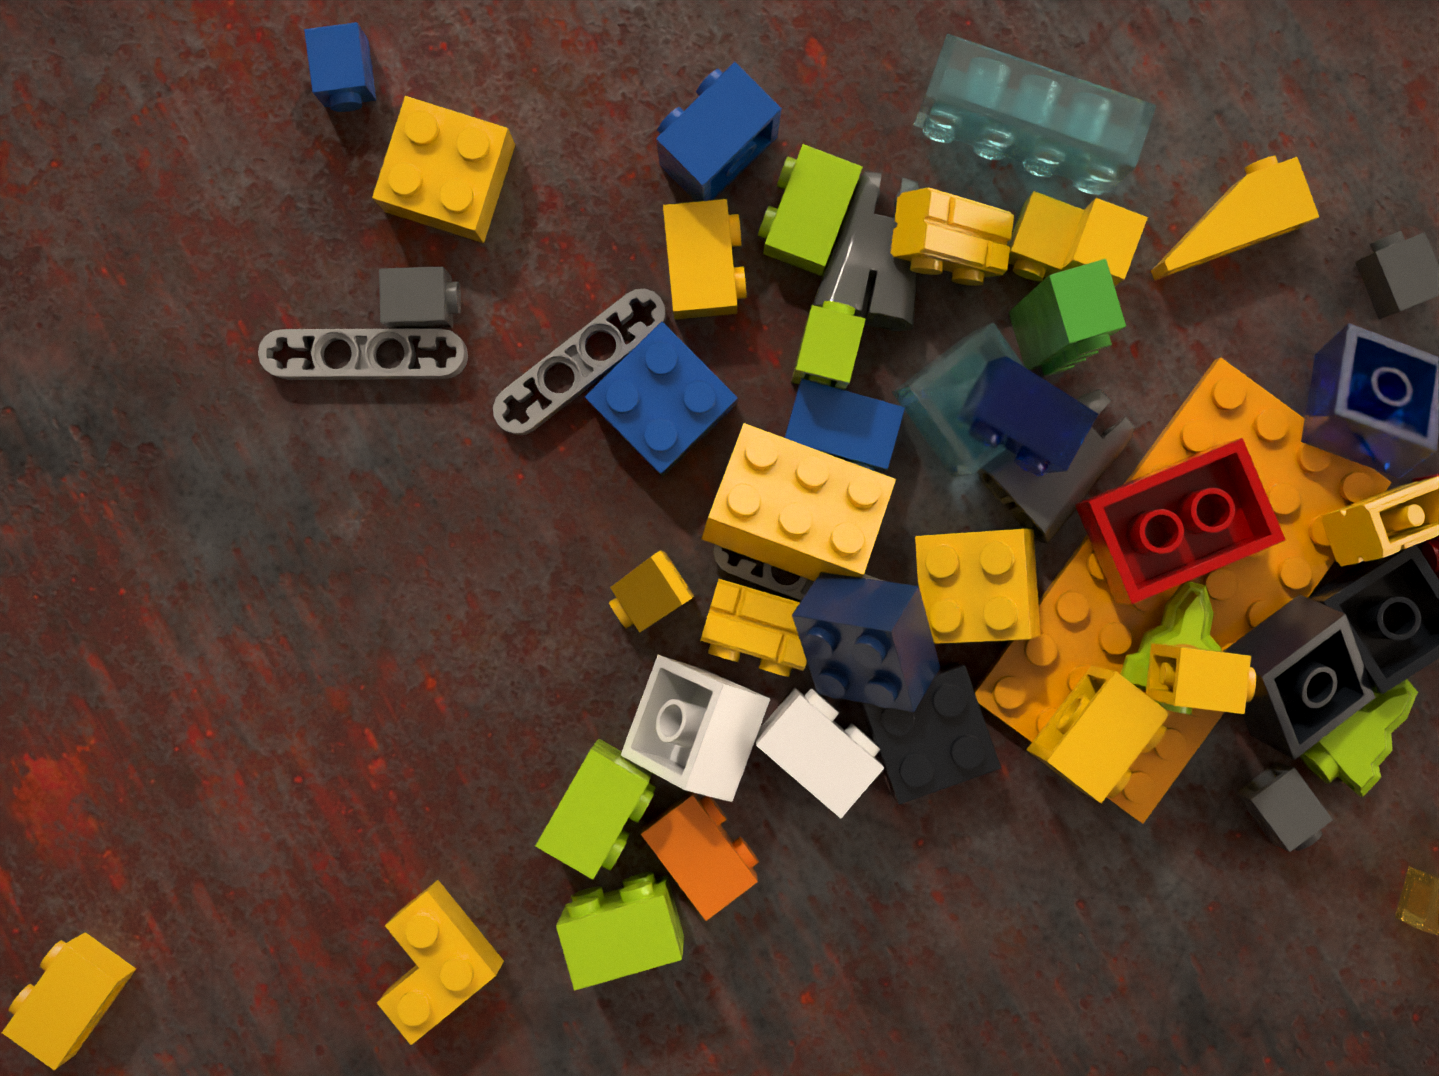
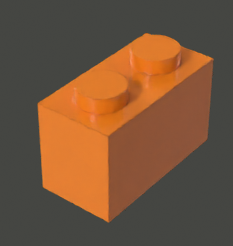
[641,791,759,921]

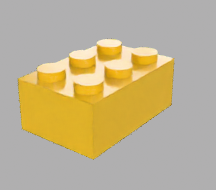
[701,423,896,581]

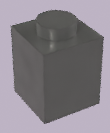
[1355,231,1439,320]
[379,267,461,329]
[1235,762,1333,852]

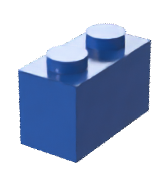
[784,378,905,473]

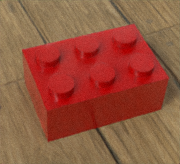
[1075,438,1286,604]

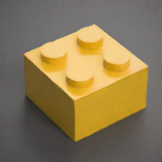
[372,96,516,243]
[915,529,1041,644]
[1027,665,1171,803]

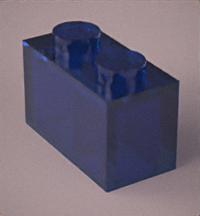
[957,356,1098,476]

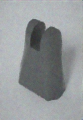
[813,171,920,331]
[976,389,1136,544]

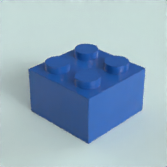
[656,62,782,202]
[585,321,738,477]

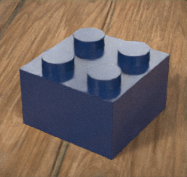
[792,572,940,712]

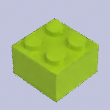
[535,739,656,879]
[556,872,684,991]

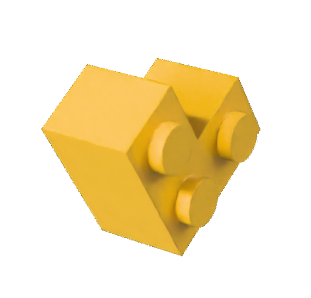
[1008,191,1148,287]
[377,880,504,1045]

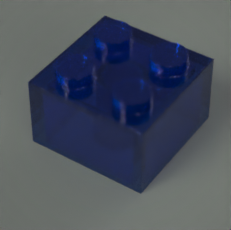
[1301,323,1439,478]

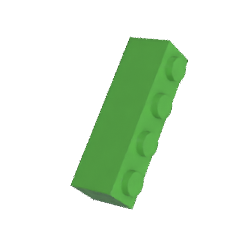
[1008,259,1126,376]

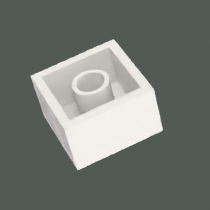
[621,655,770,802]
[755,688,884,819]

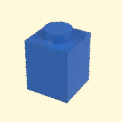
[304,22,376,112]

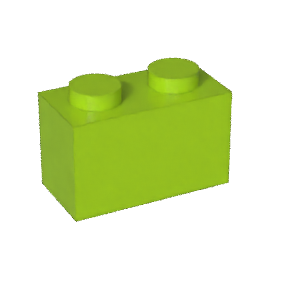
[758,144,863,276]
[791,301,866,390]

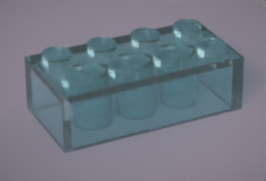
[913,33,1157,195]

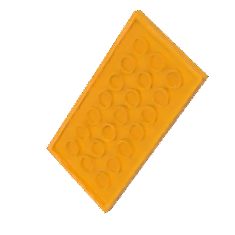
[974,357,1392,824]

